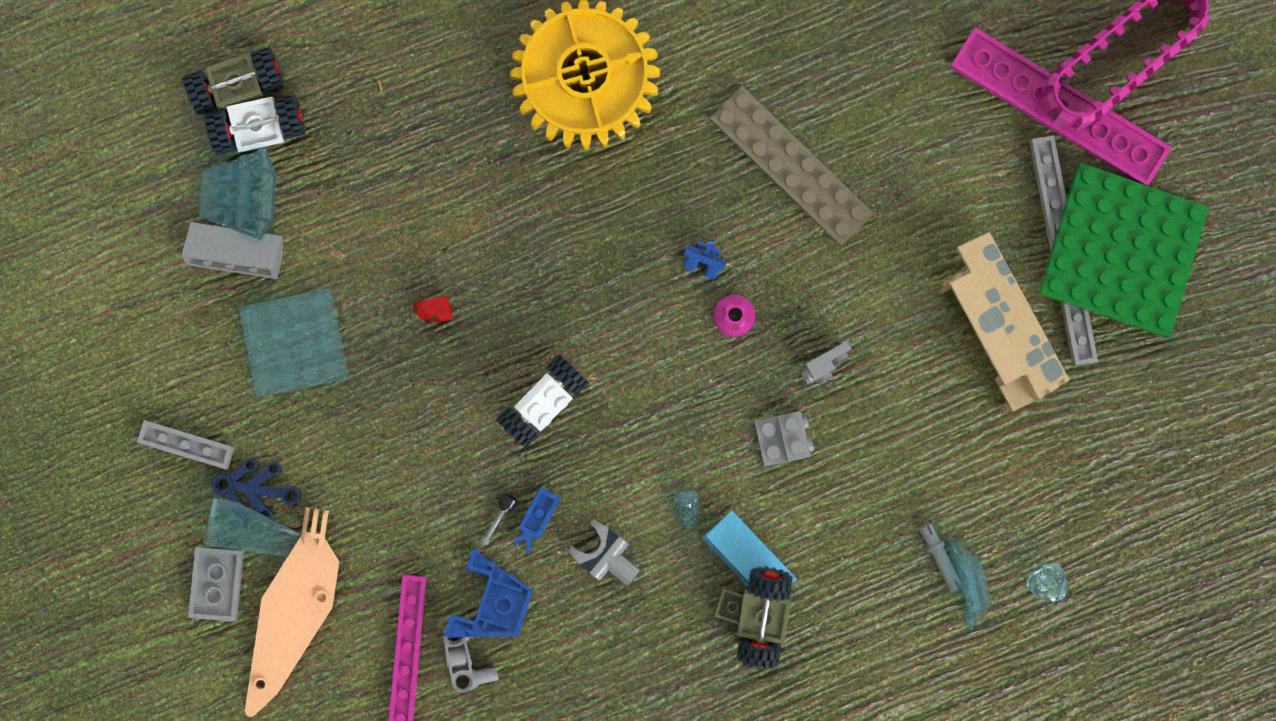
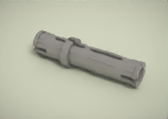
[918,522,964,592]

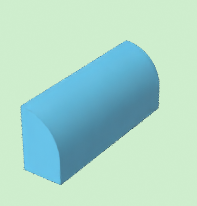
[702,511,797,587]

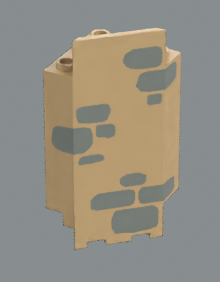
[937,232,1069,413]

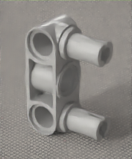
[443,626,498,693]

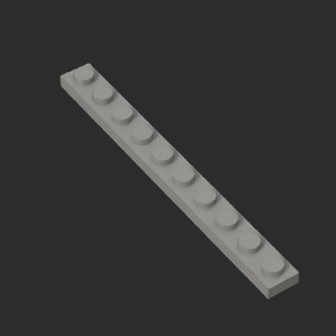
[1029,135,1098,366]

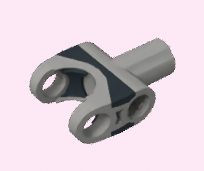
[568,519,640,586]

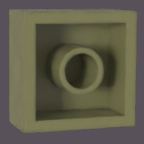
[714,588,744,625]

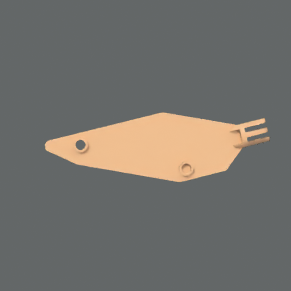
[245,507,339,717]

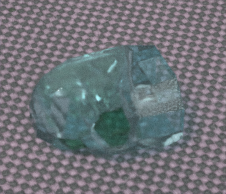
[674,490,700,528]

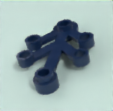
[212,458,302,522]

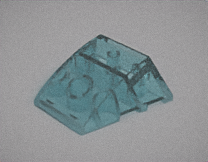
[199,147,277,240]
[947,539,993,631]

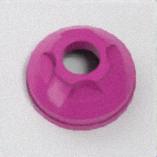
[713,295,755,337]

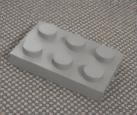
[188,547,244,622]

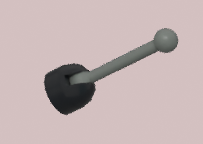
[480,492,519,546]

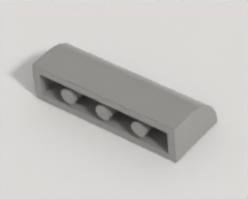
[182,222,283,279]

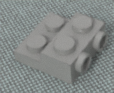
[801,341,851,385]
[754,411,814,467]

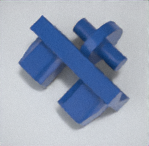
[683,238,727,280]

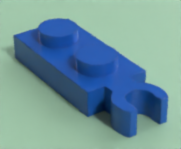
[514,487,561,552]

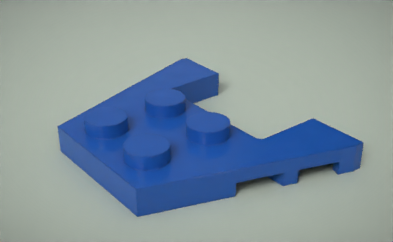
[444,548,533,637]

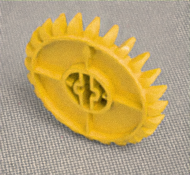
[510,0,660,150]

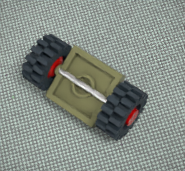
[183,47,284,115]
[736,566,793,670]

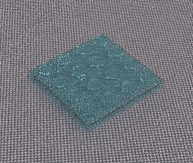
[239,288,349,398]

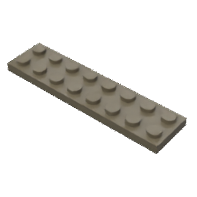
[710,86,874,247]

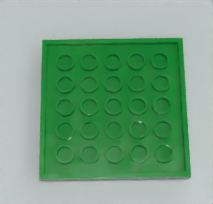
[1038,163,1209,338]

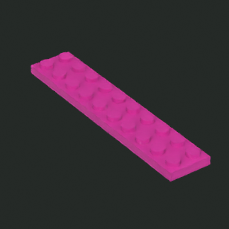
[950,27,1172,186]

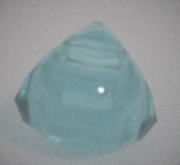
[1027,563,1068,601]

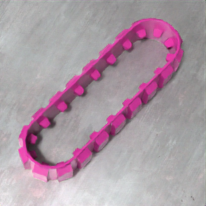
[1041,0,1210,130]

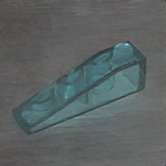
[202,498,301,557]

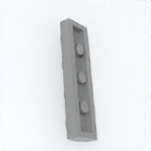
[137,420,235,469]

